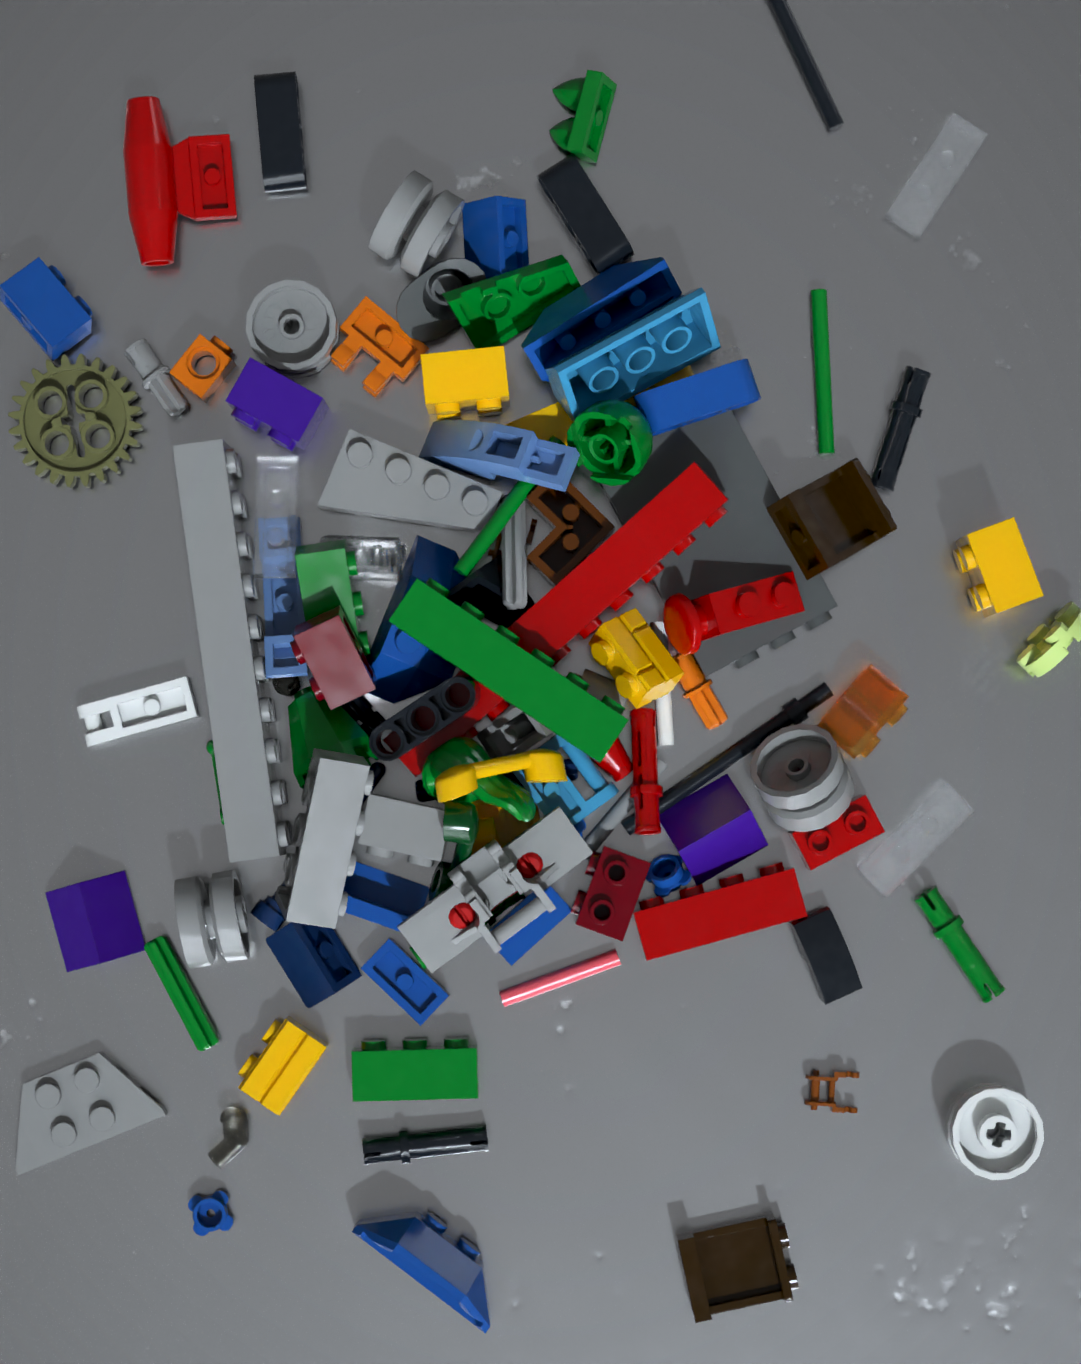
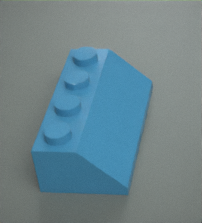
[545,287,721,422]

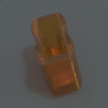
[816,664,909,759]

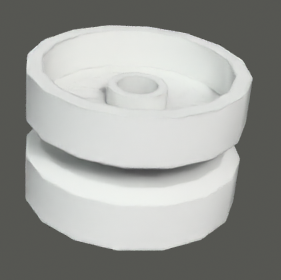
[945,1082,1044,1180]

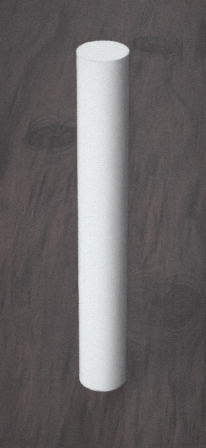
[650,621,674,746]

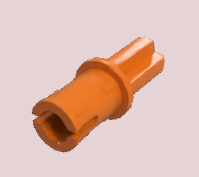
[673,653,728,729]

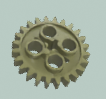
[8,354,144,489]

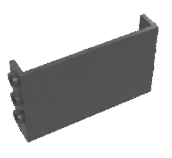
[599,410,838,677]

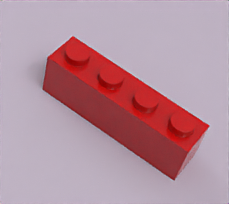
[633,862,807,961]

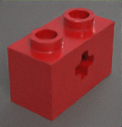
[788,794,885,870]

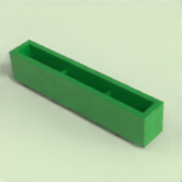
[388,577,629,763]

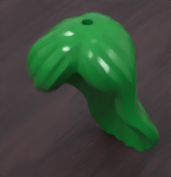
[422,737,537,822]

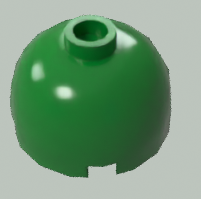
[567,399,653,486]

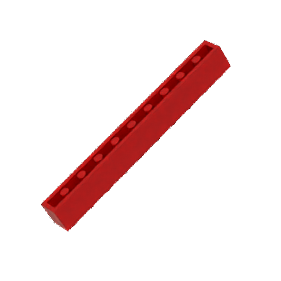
[383,462,730,777]

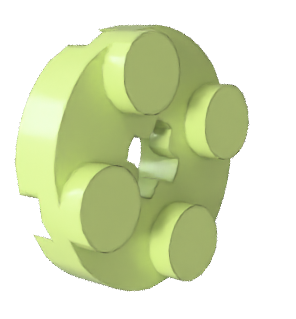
[1016,601,1081,678]

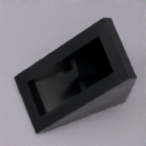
[449,554,535,628]

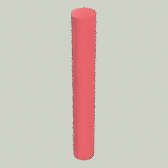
[499,949,621,1007]

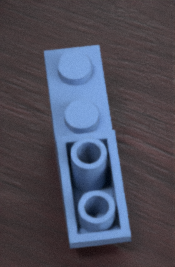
[419,420,580,492]

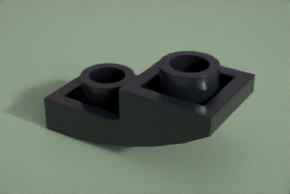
[790,906,863,1005]

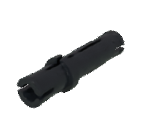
[871,366,931,492]
[362,1125,489,1165]

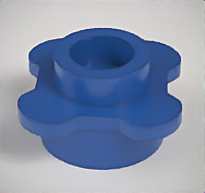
[646,854,692,898]
[188,1190,234,1236]

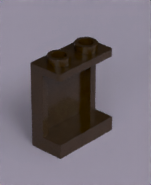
[766,458,897,580]
[676,1213,799,1323]

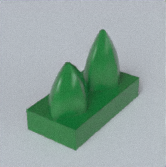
[549,70,617,163]

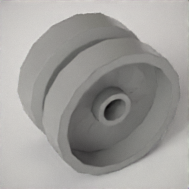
[368,170,465,278]
[245,280,340,378]
[750,724,854,832]
[174,869,250,969]

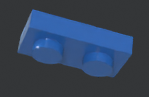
[361,938,450,1026]

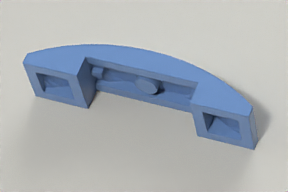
[259,517,308,679]

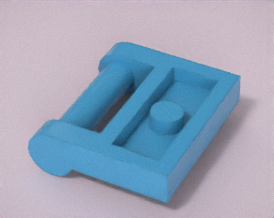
[513,734,619,826]

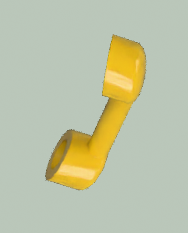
[435,748,568,803]

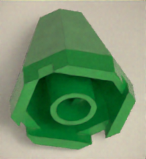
[288,686,379,789]

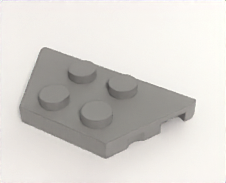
[15,1051,168,1176]

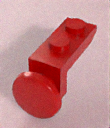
[663,571,805,655]

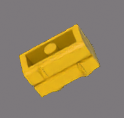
[588,608,684,709]
[238,1016,329,1116]

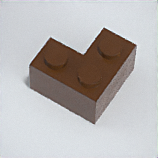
[526,482,615,587]

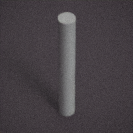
[584,757,668,860]

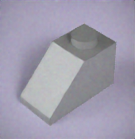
[477,707,554,759]

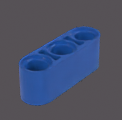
[634,359,762,436]

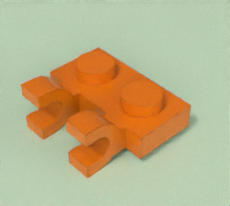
[330,296,429,398]

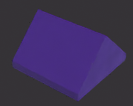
[660,774,768,885]
[45,870,146,972]

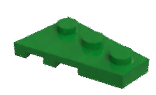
[442,254,581,349]

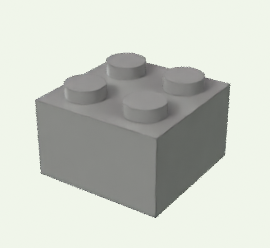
[358,794,447,867]

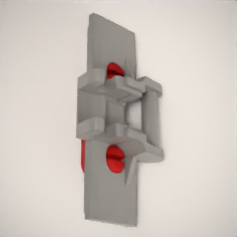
[397,806,593,973]

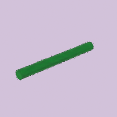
[810,289,835,455]
[453,435,565,577]

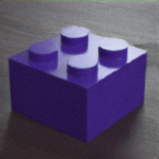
[225,357,329,452]

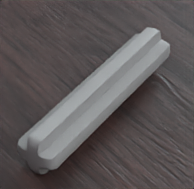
[501,495,527,610]

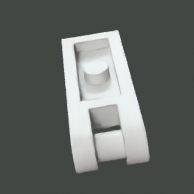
[76,676,199,747]

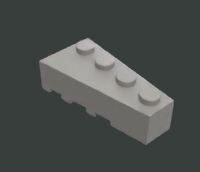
[317,429,503,533]
[275,748,374,929]

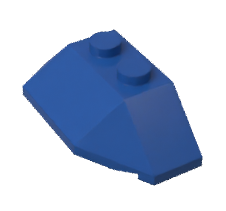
[521,257,682,381]
[367,535,467,703]
[352,1211,491,1333]

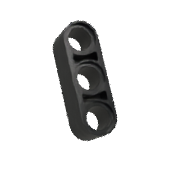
[254,71,307,193]
[537,154,634,275]
[369,675,481,761]

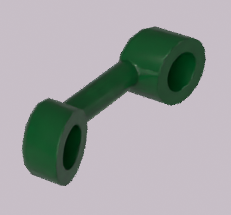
[428,800,479,901]

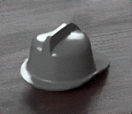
[396,258,486,341]

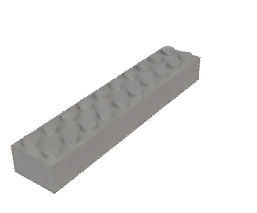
[172,439,292,863]

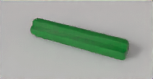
[144,935,219,1051]

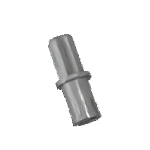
[124,339,189,417]

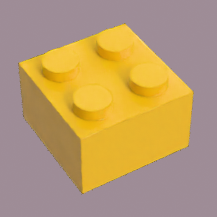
[420,346,510,420]
[953,517,1044,618]

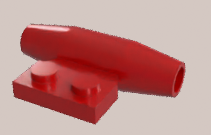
[123,96,237,267]

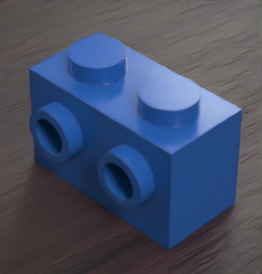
[0,257,93,362]

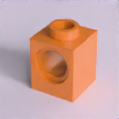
[169,334,236,403]

